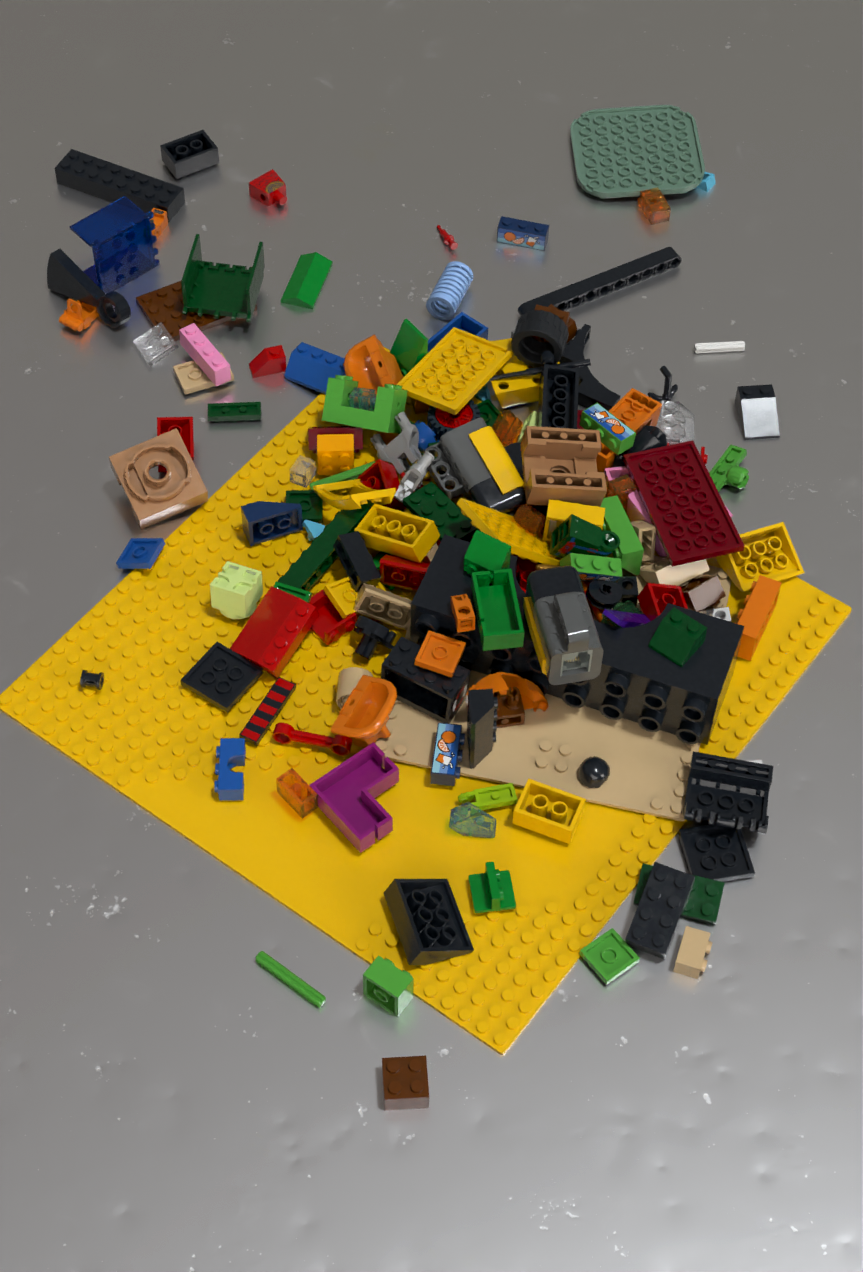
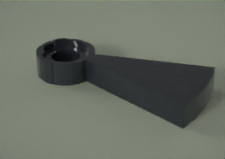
[47,249,131,328]

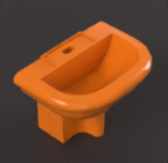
[343,335,403,403]
[331,675,397,748]

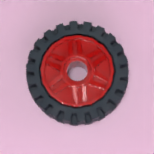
[427,400,480,440]

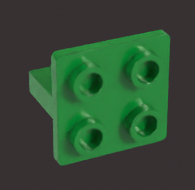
[468,862,516,913]

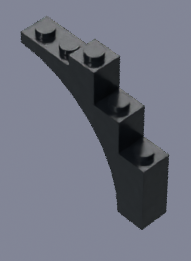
[559,324,620,411]

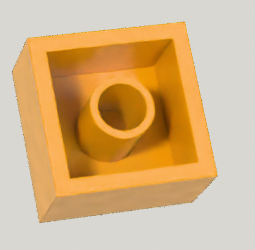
[317,434,354,475]

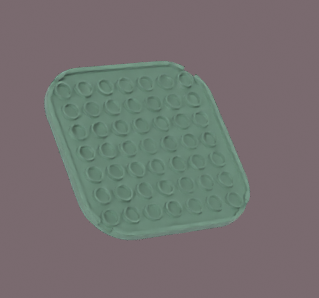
[570,105,705,199]

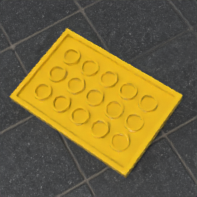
[396,327,513,415]
[457,498,562,566]

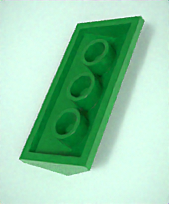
[281,252,333,309]

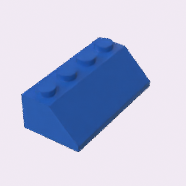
[284,342,346,394]

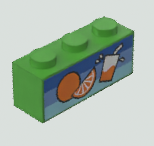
[579,403,636,455]
[560,553,622,582]

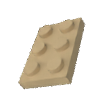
[173,352,234,395]

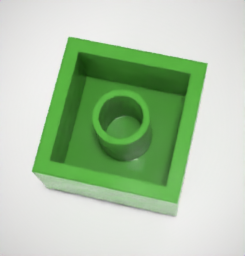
[363,955,414,1017]

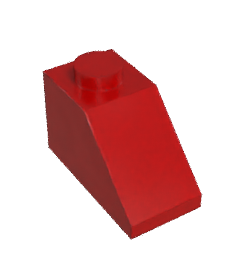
[249,345,286,378]

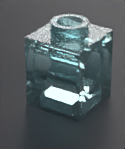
[349,387,376,411]

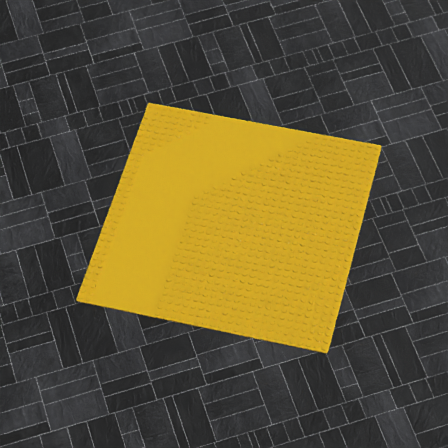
[0,347,852,1055]

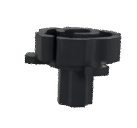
[353,615,397,660]

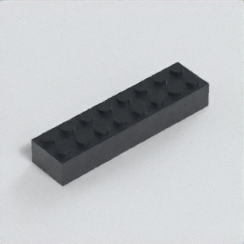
[55,149,185,223]

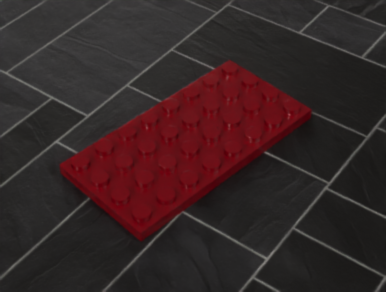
[623,440,745,567]

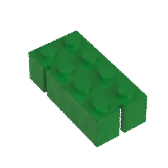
[471,568,524,651]

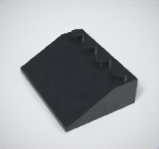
[384,879,474,965]

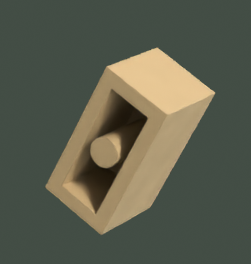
[673,926,713,979]

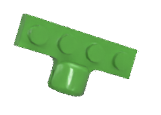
[709,445,749,492]

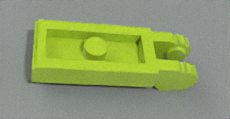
[458,783,518,814]

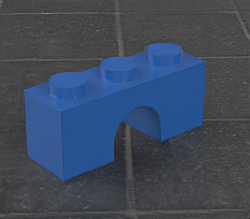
[214,738,246,800]

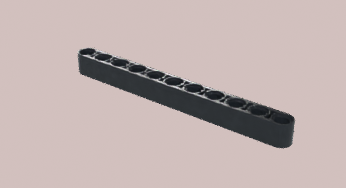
[518,247,682,316]

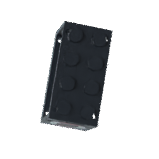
[381,636,471,724]

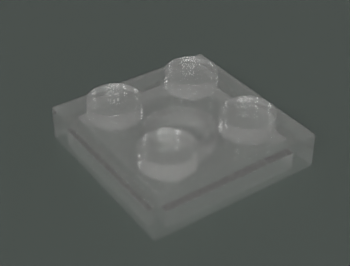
[133,322,179,367]

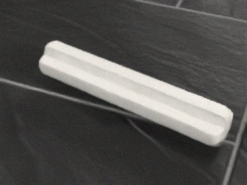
[694,341,745,353]

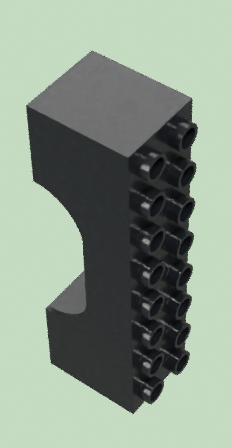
[410,535,744,745]

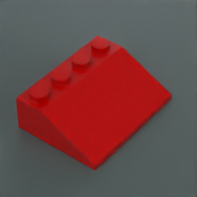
[230,586,320,679]

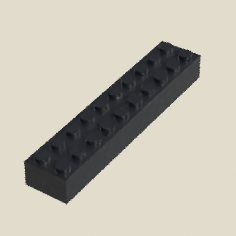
[533,364,579,521]

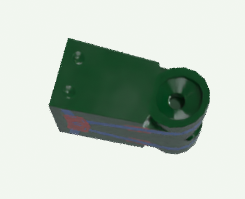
[550,514,620,558]

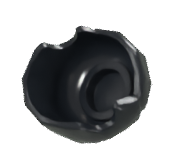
[578,756,610,788]

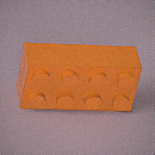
[734,575,782,661]

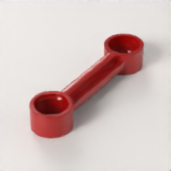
[272,723,353,756]

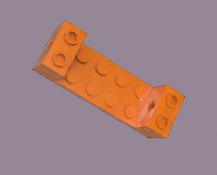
[596,388,662,472]

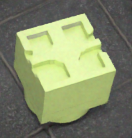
[210,561,263,619]

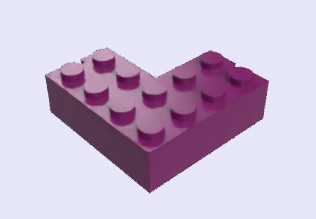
[309,742,399,853]

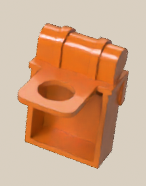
[59,298,99,332]

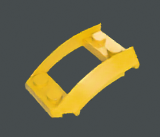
[313,479,396,510]

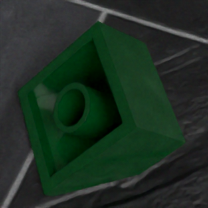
[648,607,707,667]

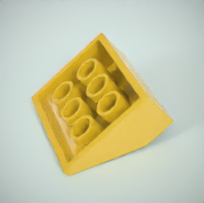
[716,522,804,593]

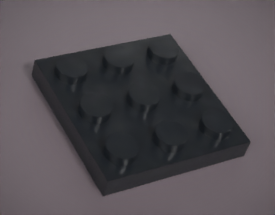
[180,642,263,713]
[678,824,755,882]

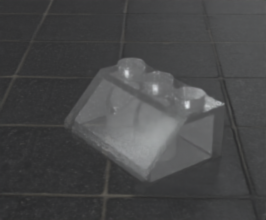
[659,400,695,445]

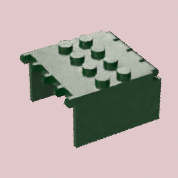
[181,234,265,323]

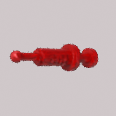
[437,225,458,250]

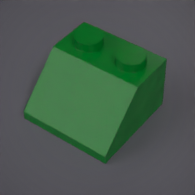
[464,530,511,584]

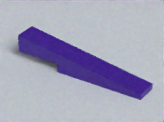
[603,609,650,628]

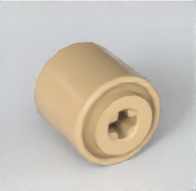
[336,667,373,709]

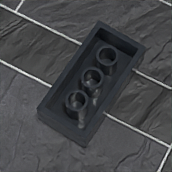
[625,862,695,960]

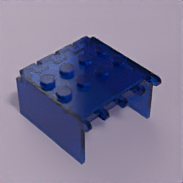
[70,196,160,294]

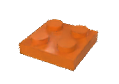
[414,630,466,678]

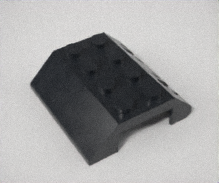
[683,751,773,834]

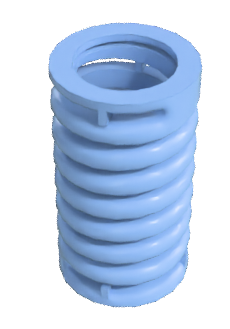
[426,261,474,321]

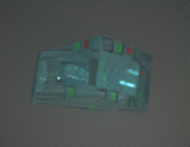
[449,802,496,838]

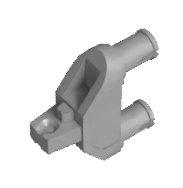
[394,451,435,503]

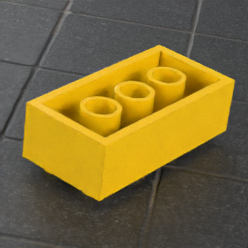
[354,503,440,563]

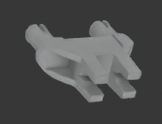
[370,412,422,474]

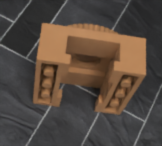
[521,426,607,507]
[109,428,208,530]

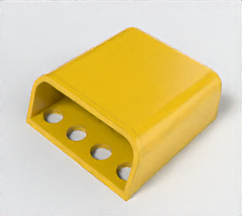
[491,336,560,409]

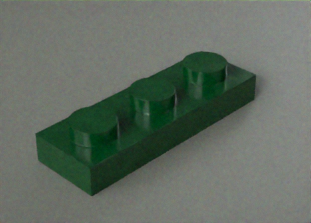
[208,402,261,422]

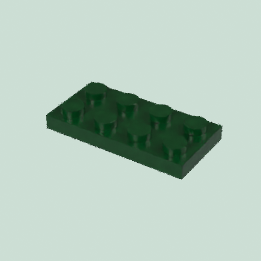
[403,482,479,541]
[633,863,725,924]

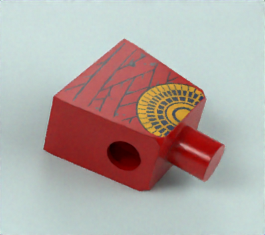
[249,169,287,206]

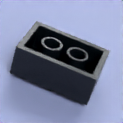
[160,130,219,179]

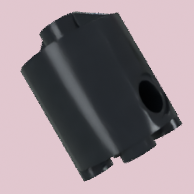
[616,424,667,461]

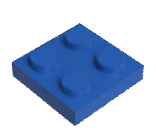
[116,538,165,569]

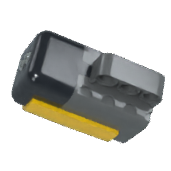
[425,418,526,516]
[523,565,603,685]

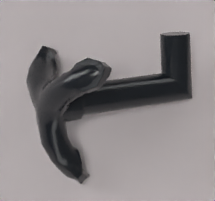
[648,366,678,408]

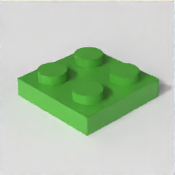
[579,928,640,985]

